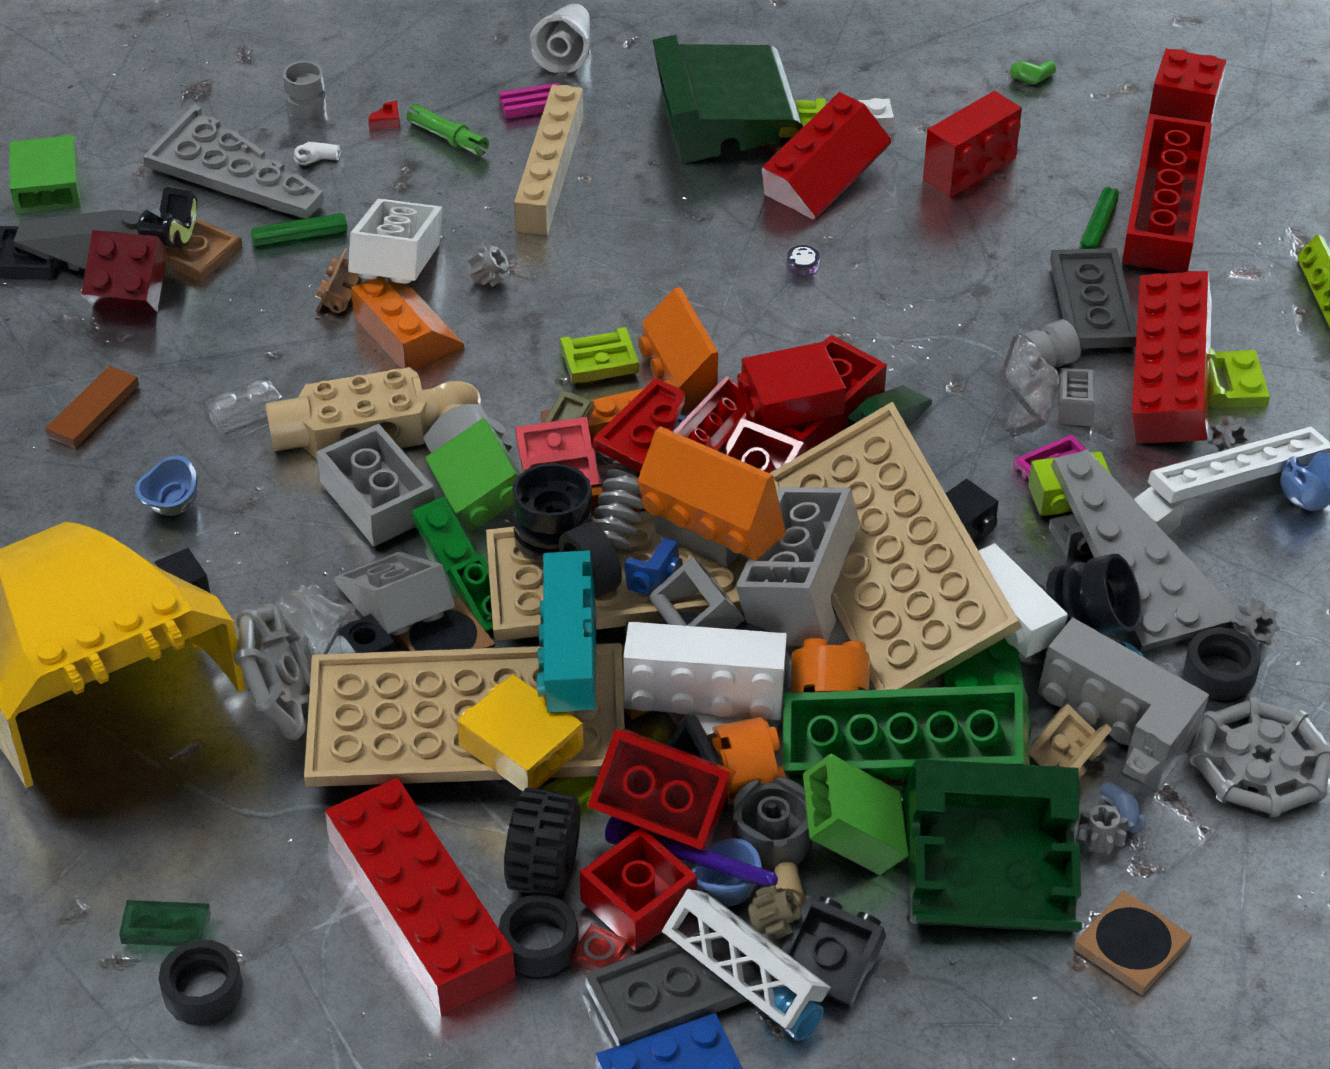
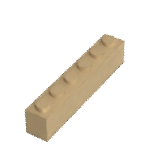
[514,85,583,236]

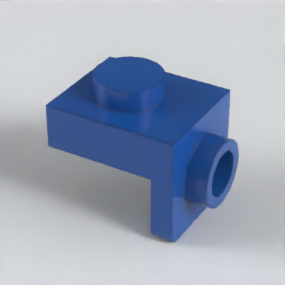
[624,538,683,595]

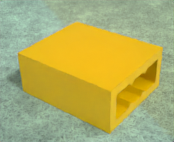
[457,674,584,791]

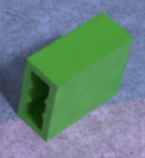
[9,135,81,214]
[425,418,521,532]
[803,754,909,875]

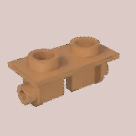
[315,248,360,313]

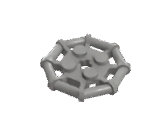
[234,603,312,740]
[1188,696,1330,818]

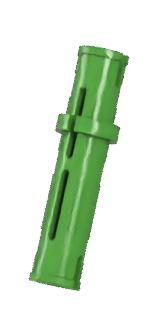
[406,104,489,156]

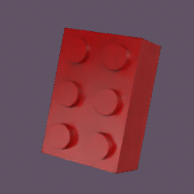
[923,90,1022,198]
[587,729,736,850]

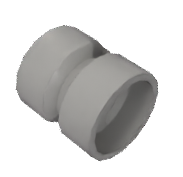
[283,61,327,120]
[1016,319,1081,376]

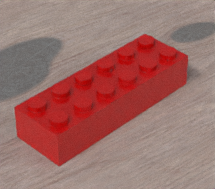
[1122,114,1212,273]
[1132,271,1212,444]
[325,777,515,1016]

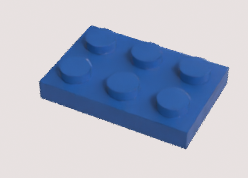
[595,1013,743,1069]

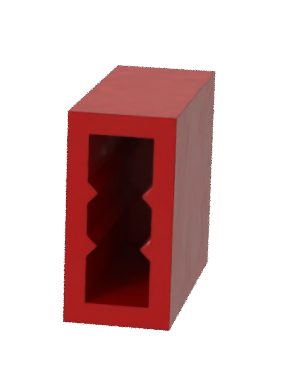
[737,342,846,429]

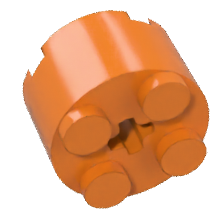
[791,638,870,693]
[712,717,786,805]

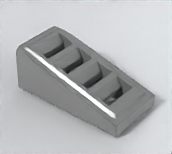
[1058,368,1095,426]

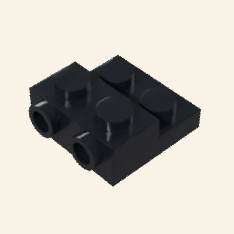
[782,896,887,1008]

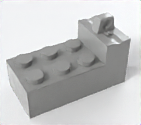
[736,487,860,656]
[1037,617,1210,792]

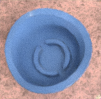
[135,456,198,516]
[691,838,762,907]

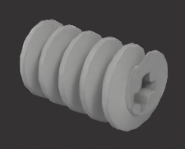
[591,469,644,553]

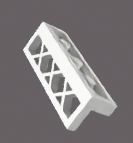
[662,889,831,1029]

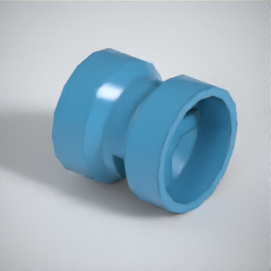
[765,986,824,1041]

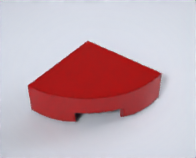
[368,100,400,131]

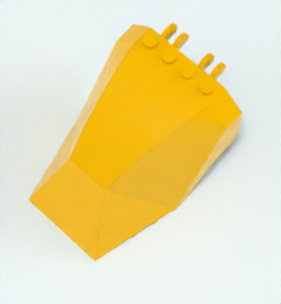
[0,522,246,788]

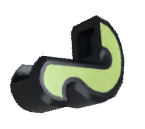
[137,187,198,249]

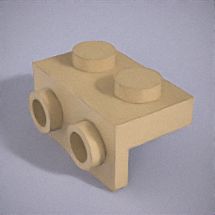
[1029,704,1112,779]

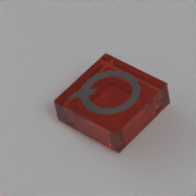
[571,923,628,972]

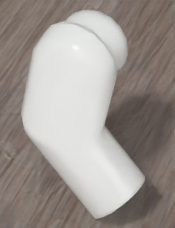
[294,142,341,166]

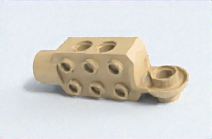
[265,367,481,460]

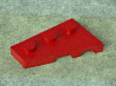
[593,377,685,473]

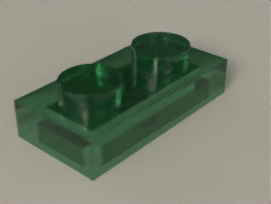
[119,900,211,946]

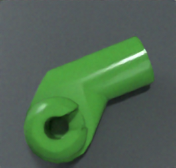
[1010,60,1056,85]

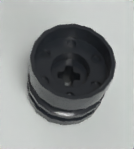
[512,463,592,562]
[1046,554,1141,636]

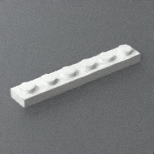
[1148,427,1330,504]

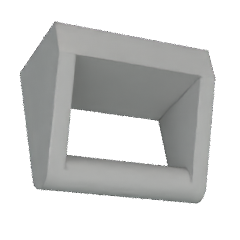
[650,556,745,629]

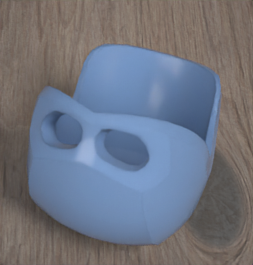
[1280,451,1330,511]

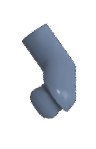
[1100,782,1145,834]

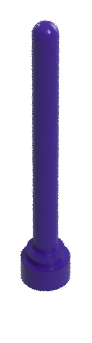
[605,816,778,887]

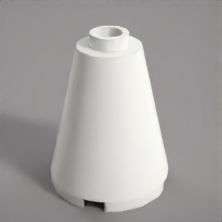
[530,4,590,73]

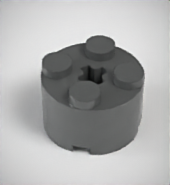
[732,777,813,872]

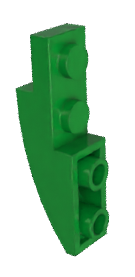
[410,496,493,632]

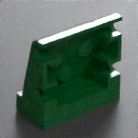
[652,34,803,164]
[903,759,1082,933]

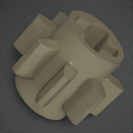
[749,885,801,940]

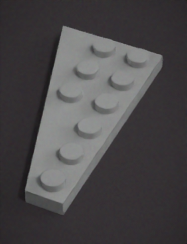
[143,104,324,219]
[1051,450,1238,652]

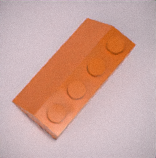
[637,426,786,560]

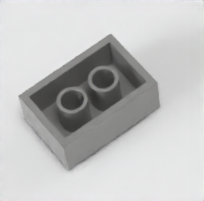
[316,423,435,546]

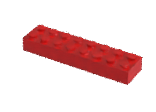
[673,375,748,451]

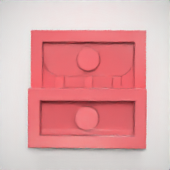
[515,417,599,486]

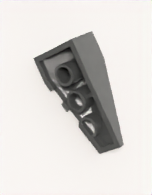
[14,210,142,271]

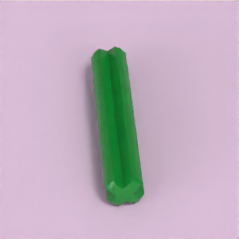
[1079,186,1119,249]
[251,213,348,247]

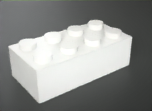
[348,199,442,283]
[623,622,787,720]

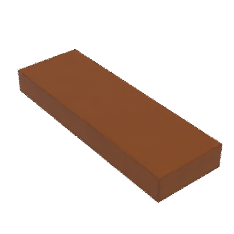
[45,366,139,449]

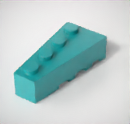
[537,550,597,713]

